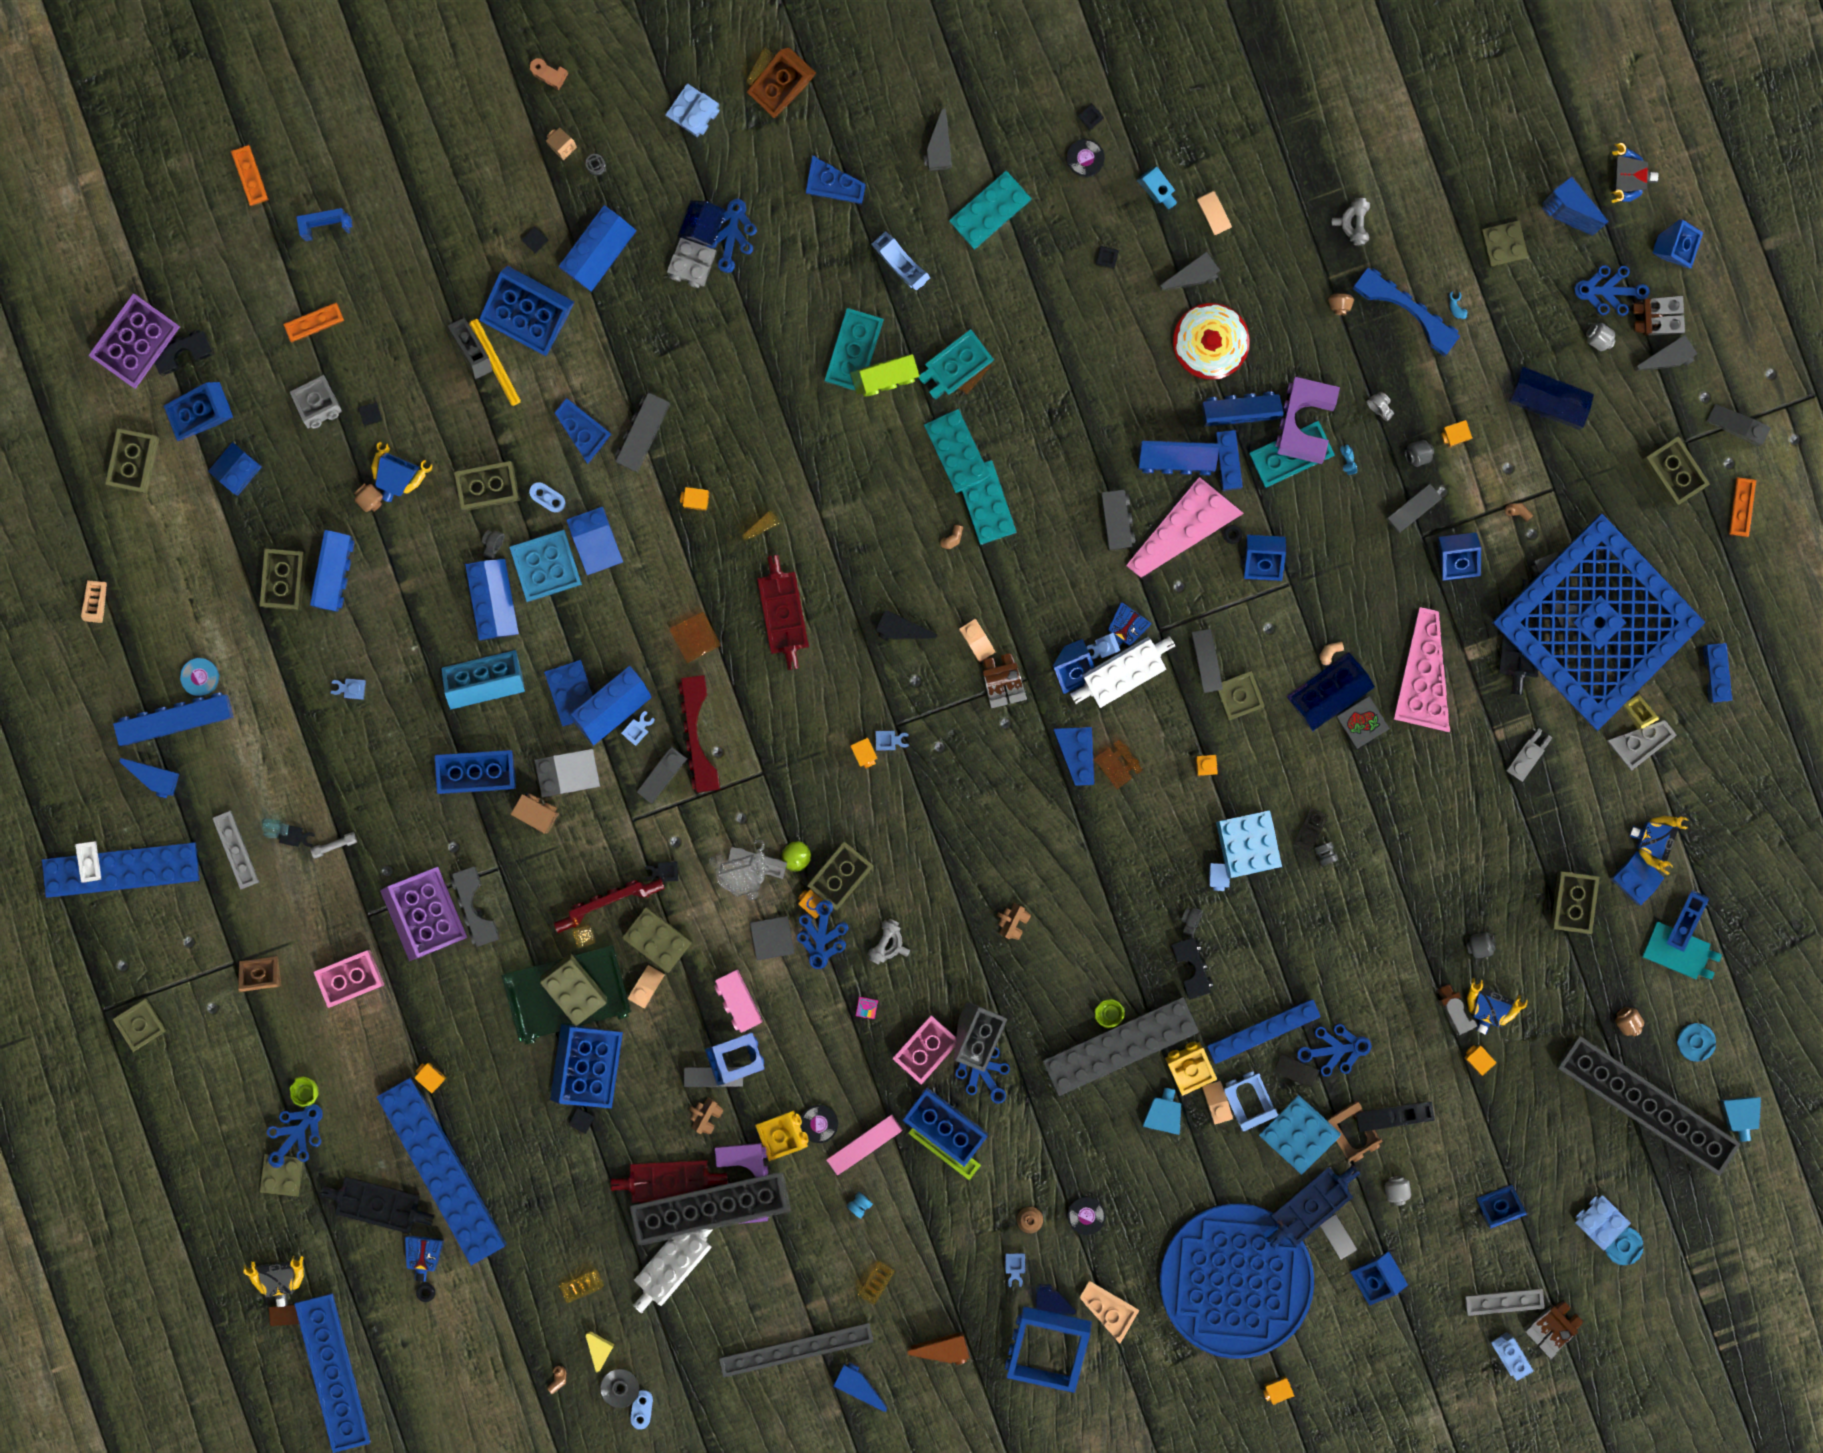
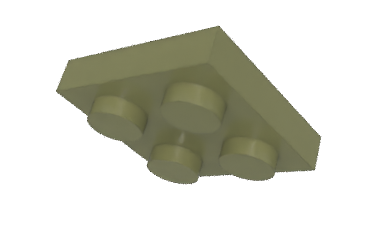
[1481,221,1529,267]
[1218,671,1265,720]
[112,999,167,1052]
[260,1154,304,1197]

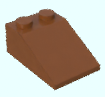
[747,47,816,118]
[907,1331,970,1365]

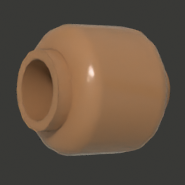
[354,484,383,512]
[1615,1007,1644,1036]

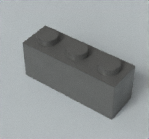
[1101,490,1135,551]

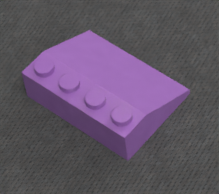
[88,293,180,389]
[380,867,467,961]

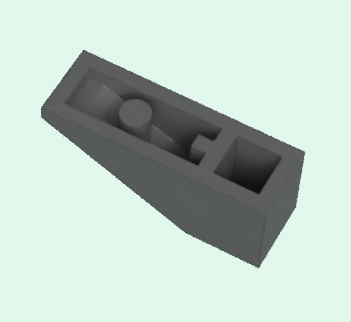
[924,109,952,171]
[1159,252,1220,291]
[448,318,492,379]
[1634,335,1698,371]
[1706,404,1771,447]
[637,747,688,804]

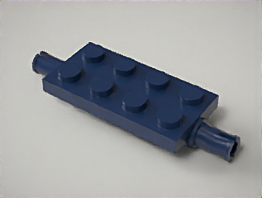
[1266,1165,1360,1248]

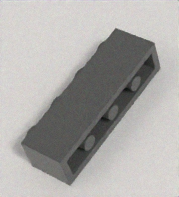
[614,393,670,473]

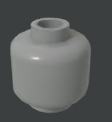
[1586,323,1616,351]
[1385,1176,1411,1206]

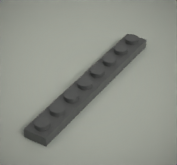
[719,1323,874,1378]

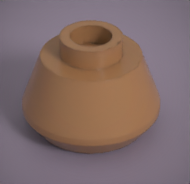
[1328,294,1354,315]
[1017,1207,1043,1233]

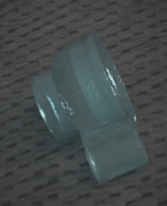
[262,819,289,838]

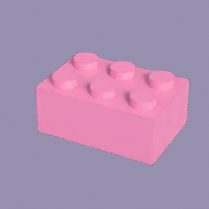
[314,950,384,1008]
[714,970,763,1033]
[893,1015,956,1084]

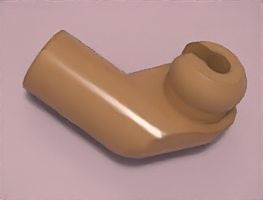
[1505,503,1533,522]
[940,525,963,549]
[547,1366,566,1394]

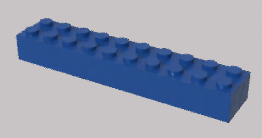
[377,1077,507,1265]

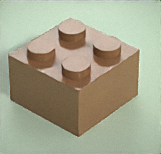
[511,793,559,834]

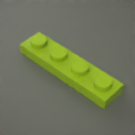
[908,1128,981,1180]

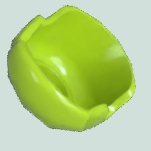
[781,841,811,872]
[1095,999,1125,1028]
[290,1076,318,1107]

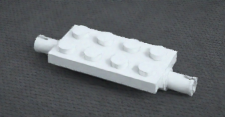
[1070,636,1175,708]
[633,1230,712,1313]

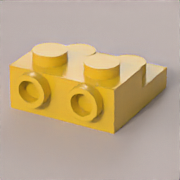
[1165,1042,1217,1096]
[755,1110,808,1161]

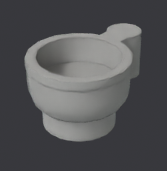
[1367,392,1394,421]

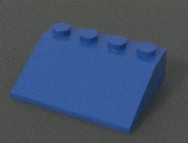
[1542,177,1609,236]
[479,266,574,356]
[1138,441,1219,476]
[550,1024,623,1108]

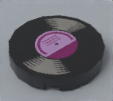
[1067,139,1105,178]
[800,1105,838,1143]
[1067,1196,1106,1235]

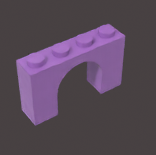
[1275,377,1340,464]
[715,1142,769,1224]

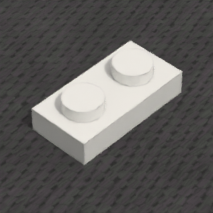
[75,841,102,883]

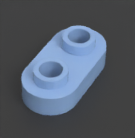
[530,483,565,513]
[631,1390,653,1429]

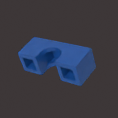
[1215,430,1243,491]
[1703,643,1732,703]

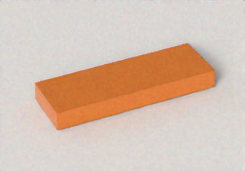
[231,145,269,206]
[283,302,344,343]
[1729,477,1756,537]

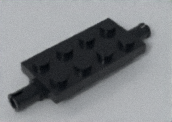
[1498,579,1545,695]
[319,1176,435,1234]

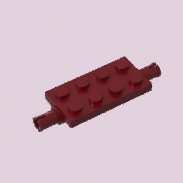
[758,555,809,670]
[553,878,665,933]
[611,1160,727,1203]

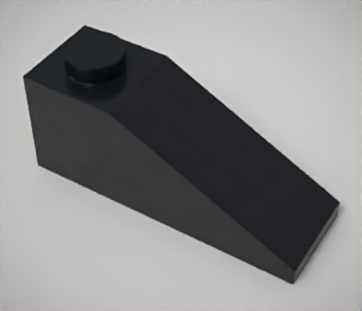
[876,610,938,641]

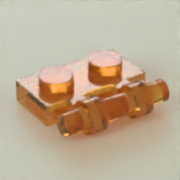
[1094,740,1143,790]

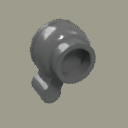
[482,530,505,560]
[1181,907,1203,937]

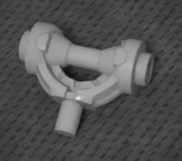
[1332,198,1370,245]
[867,918,910,964]

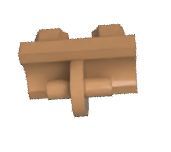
[996,903,1031,940]
[689,1097,723,1134]

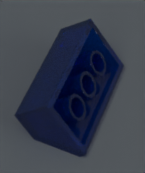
[1509,367,1594,430]
[1287,652,1375,731]

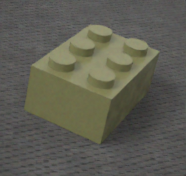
[105,428,159,494]
[1642,436,1710,507]
[454,461,520,511]
[260,549,306,611]
[808,841,874,910]
[1550,872,1600,934]
[623,907,693,973]
[540,953,607,1026]

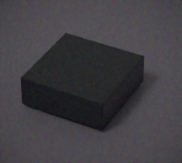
[1077,103,1104,131]
[522,227,549,254]
[1096,246,1119,269]
[358,402,383,426]
[569,1108,595,1134]

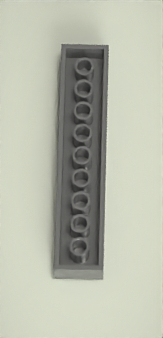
[1555,1035,1741,1176]

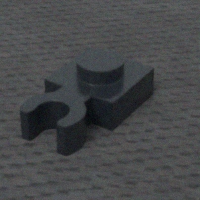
[279,824,315,847]
[645,862,679,882]

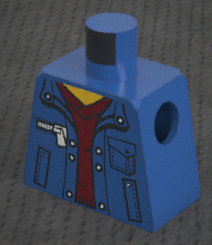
[1107,603,1152,647]
[405,1235,444,1281]

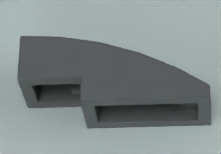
[1386,484,1442,534]
[1192,629,1223,693]
[684,1067,743,1087]

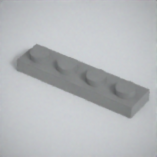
[212,811,259,890]
[1465,1288,1545,1316]

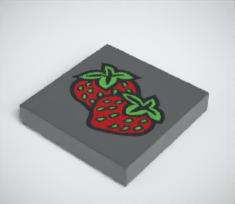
[1336,696,1390,749]

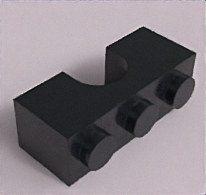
[155,330,215,377]
[1171,937,1213,1000]

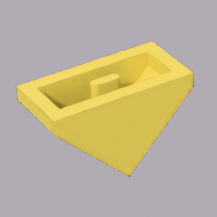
[1624,694,1659,730]
[586,1331,614,1372]

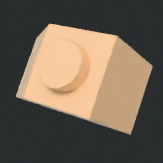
[546,128,577,160]
[959,619,995,662]
[628,965,665,1008]
[1202,1081,1233,1124]

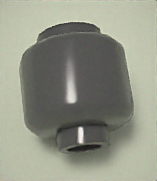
[1404,440,1434,467]
[1467,932,1496,959]

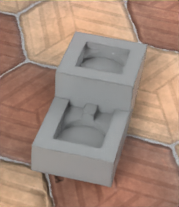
[1320,1215,1357,1260]

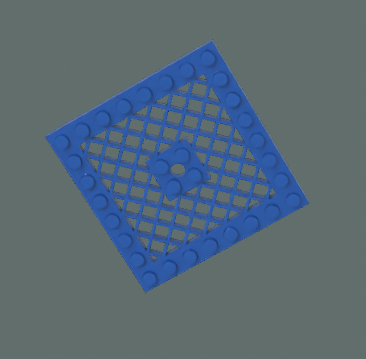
[1492,513,1706,731]

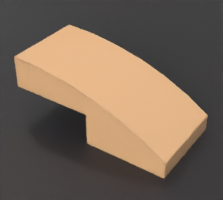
[1197,190,1232,235]

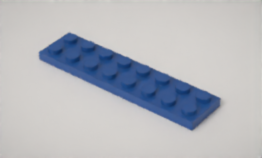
[42,843,200,898]
[295,1293,371,1453]

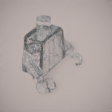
[709,840,766,900]

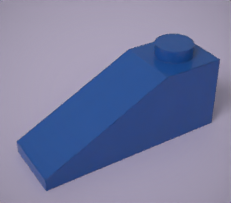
[119,758,179,798]
[1666,890,1710,952]
[834,1362,887,1412]

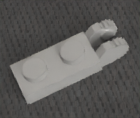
[1506,728,1552,782]

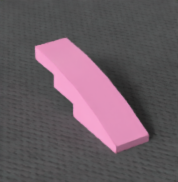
[827,1115,903,1176]

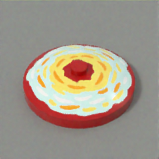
[1173,303,1250,380]

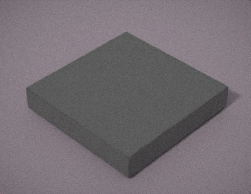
[750,916,795,961]

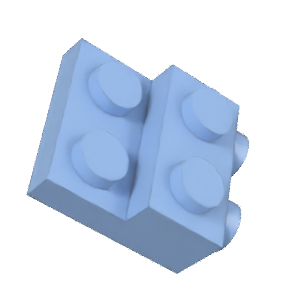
[666,83,720,138]
[1575,1195,1631,1251]

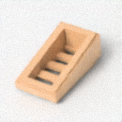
[81,580,107,623]

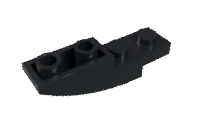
[1355,1101,1435,1133]

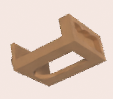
[1326,1101,1383,1162]

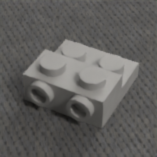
[667,237,717,288]
[290,375,342,428]

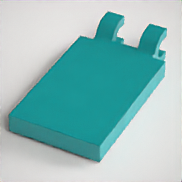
[918,329,994,399]
[1642,922,1722,980]

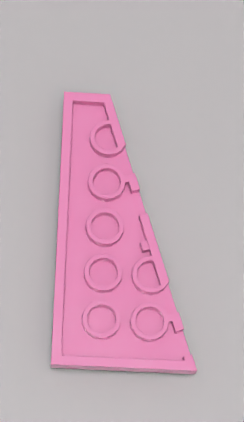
[1126,477,1244,578]
[1393,607,1450,732]

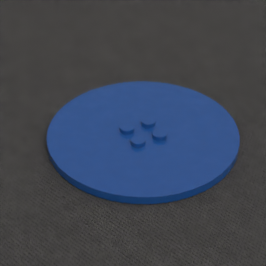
[1160,1203,1314,1359]

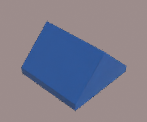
[1476,1185,1527,1228]

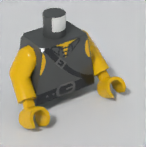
[244,1256,304,1307]

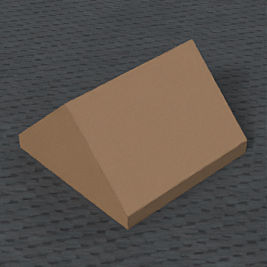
[238,956,282,992]

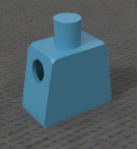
[1137,167,1177,210]
[1142,1087,1181,1135]
[1720,1096,1761,1142]

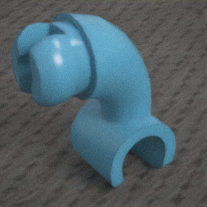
[1449,291,1467,319]
[1340,445,1357,475]

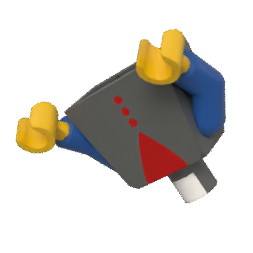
[1611,143,1658,203]

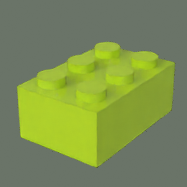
[850,354,920,397]

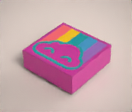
[856,997,878,1019]

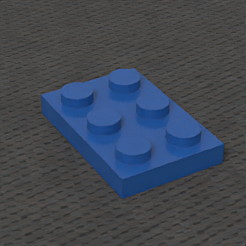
[544,660,593,727]

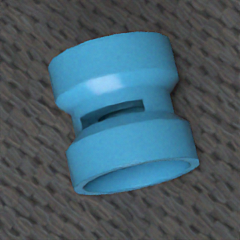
[846,1192,873,1219]

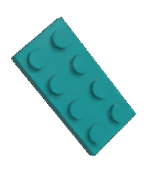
[949,170,1032,250]
[825,308,884,391]
[924,409,991,493]
[1249,421,1335,488]
[962,460,1017,545]

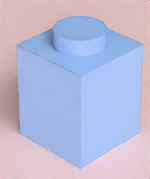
[1209,863,1230,891]

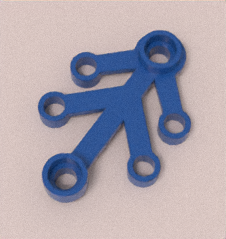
[705,199,757,273]
[1575,265,1649,316]
[797,900,848,969]
[1297,1024,1371,1077]
[956,1047,1010,1103]
[267,1104,323,1168]

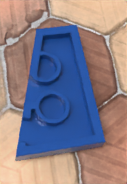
[806,156,866,204]
[555,398,612,464]
[1053,727,1094,786]

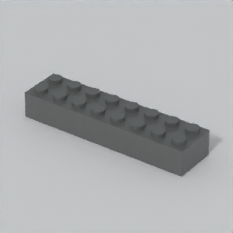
[1042,997,1199,1096]
[630,1173,792,1245]

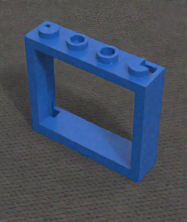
[1005,1306,1092,1393]

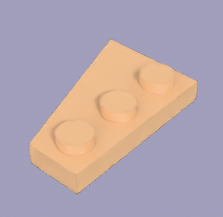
[1080,1281,1139,1343]

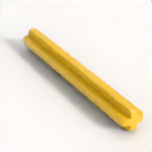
[469,319,520,406]

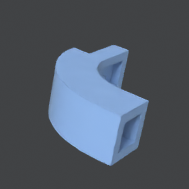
[872,231,930,290]

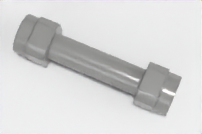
[310,832,357,859]

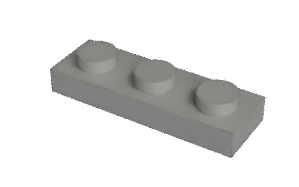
[728,847,787,879]

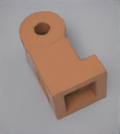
[530,58,568,90]

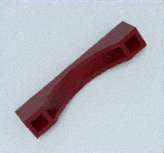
[678,675,720,793]

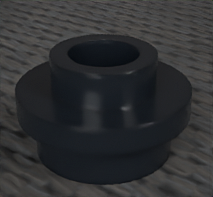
[1223,525,1242,544]
[416,1283,436,1302]

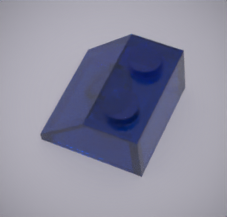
[678,200,725,246]
[1036,1284,1076,1315]

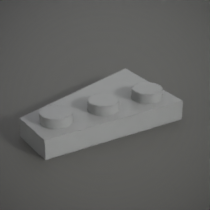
[1607,720,1677,771]

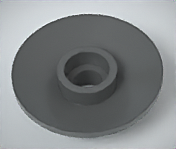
[601,1369,639,1408]

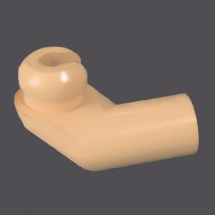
[1320,641,1344,665]

